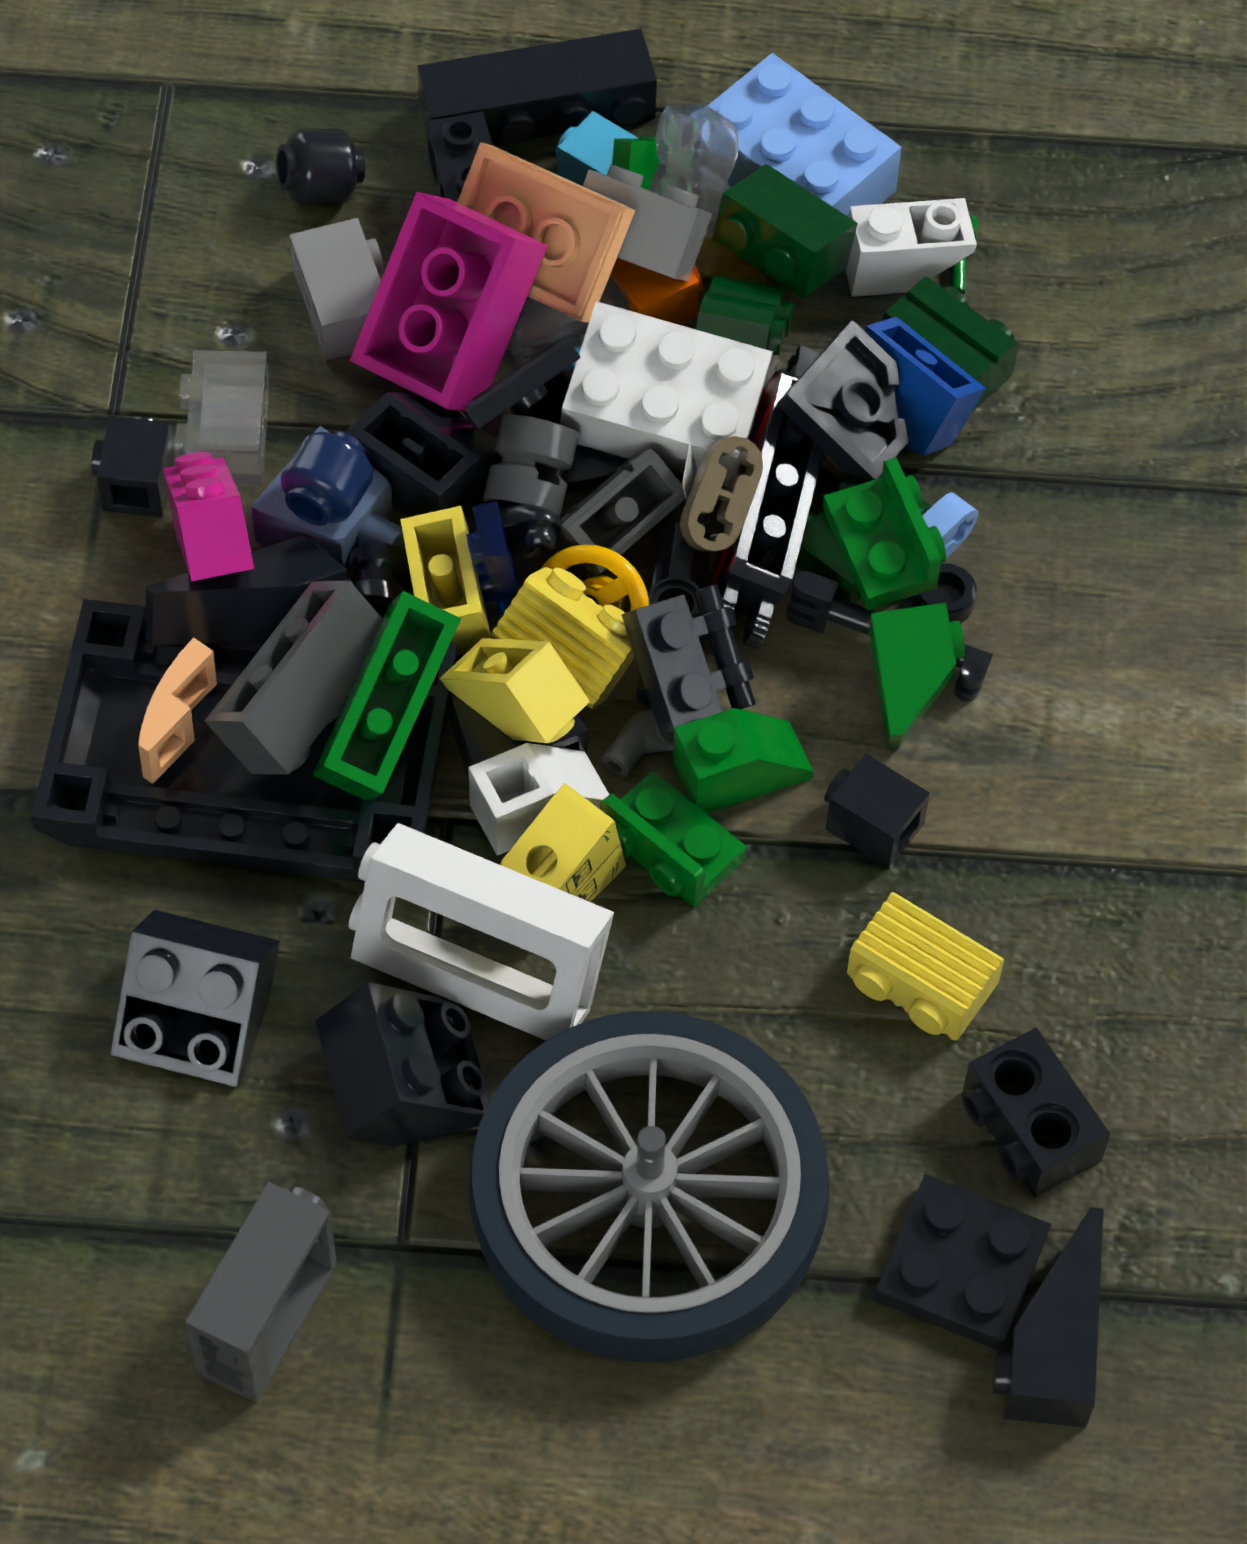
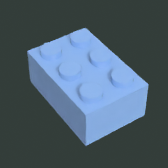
[692,53,902,216]

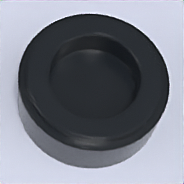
[913,563,977,623]

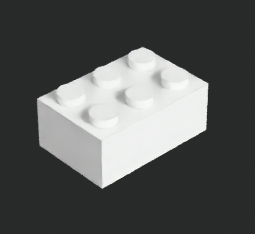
[560,301,773,487]

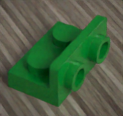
[822,457,946,610]
[601,770,747,908]

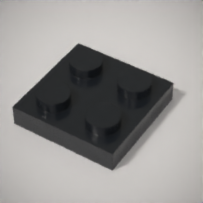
[874,1174,1052,1352]

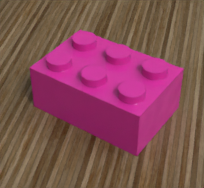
[349,192,548,411]

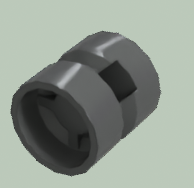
[483,414,579,518]

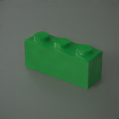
[312,591,461,801]

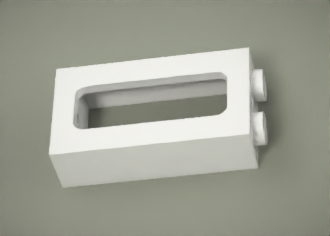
[349,823,614,1040]

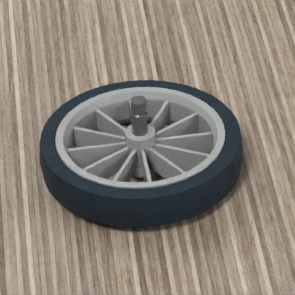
[469,1011,830,1362]

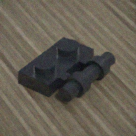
[621,584,756,736]

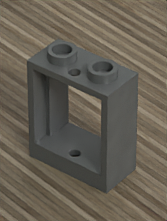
[185,1182,337,1403]

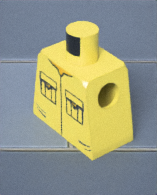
[500,783,626,902]

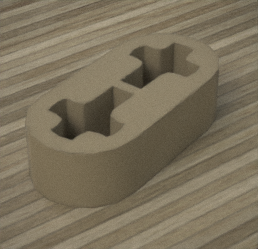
[680,436,764,552]

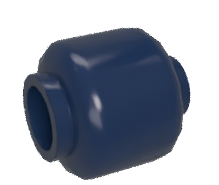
[281,432,373,526]

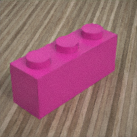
[163,452,254,581]

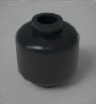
[276,128,366,205]

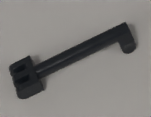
[785,571,993,702]

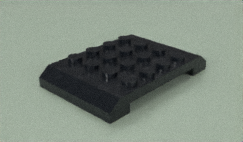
[31,599,458,882]

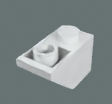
[845,198,977,297]
[468,743,609,856]

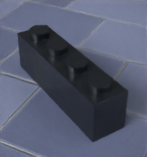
[417,28,657,145]

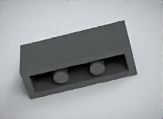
[205,580,383,775]

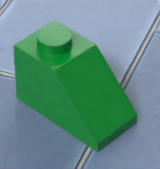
[868,603,965,750]
[672,708,814,814]

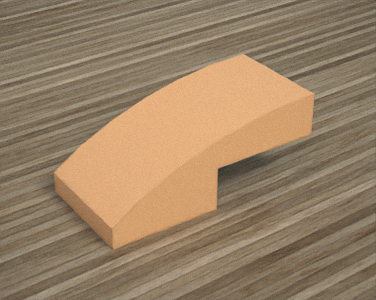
[138,637,217,784]

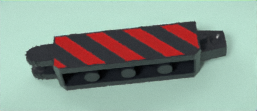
[709,345,824,649]

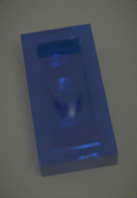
[466,501,521,618]

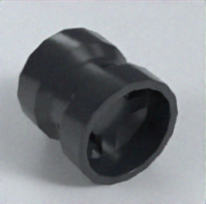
[348,542,410,619]

